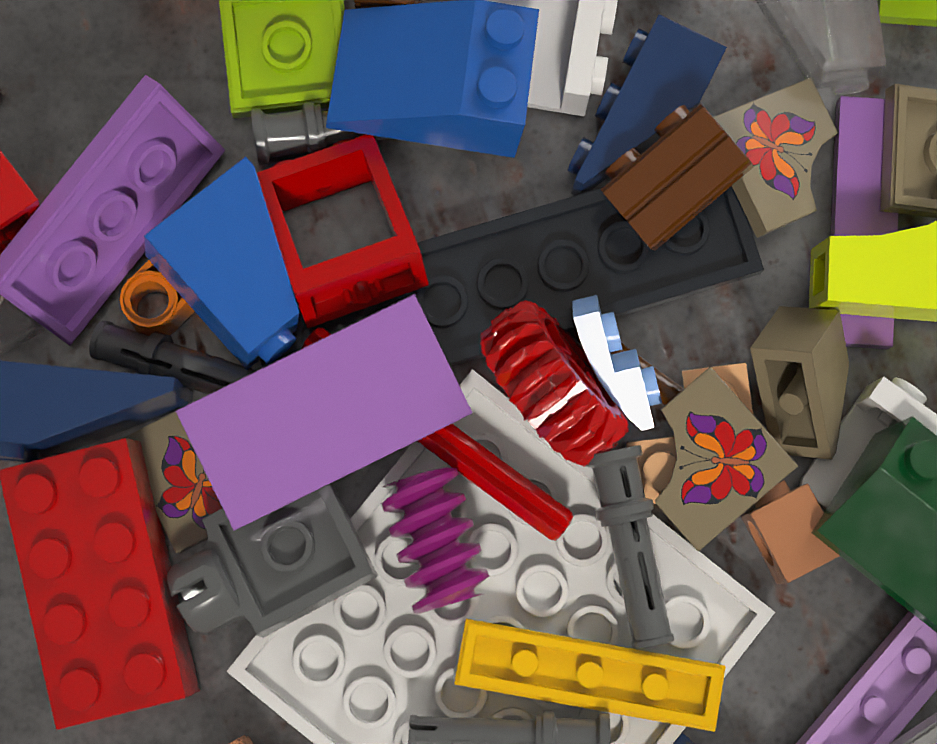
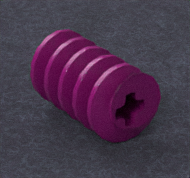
[381,467,490,614]

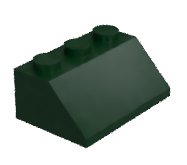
[811,416,937,633]

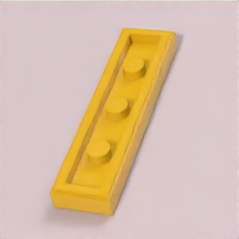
[454,618,726,732]

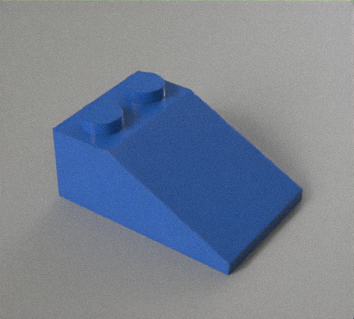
[326,0,539,158]

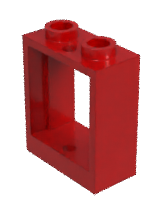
[257,134,429,329]

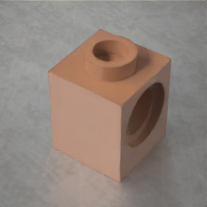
[741,480,840,584]

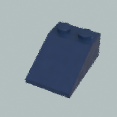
[0,360,193,464]

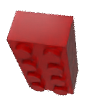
[0,438,200,730]

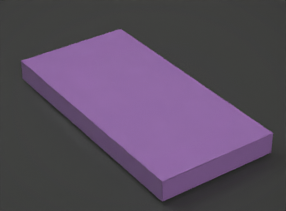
[0,75,225,346]
[176,294,473,530]

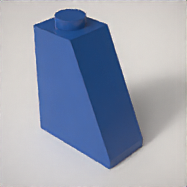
[144,157,299,370]

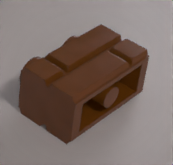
[601,104,754,251]

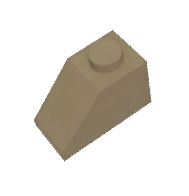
[750,306,849,460]

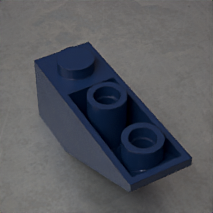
[567,14,727,196]

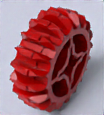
[481,300,629,467]

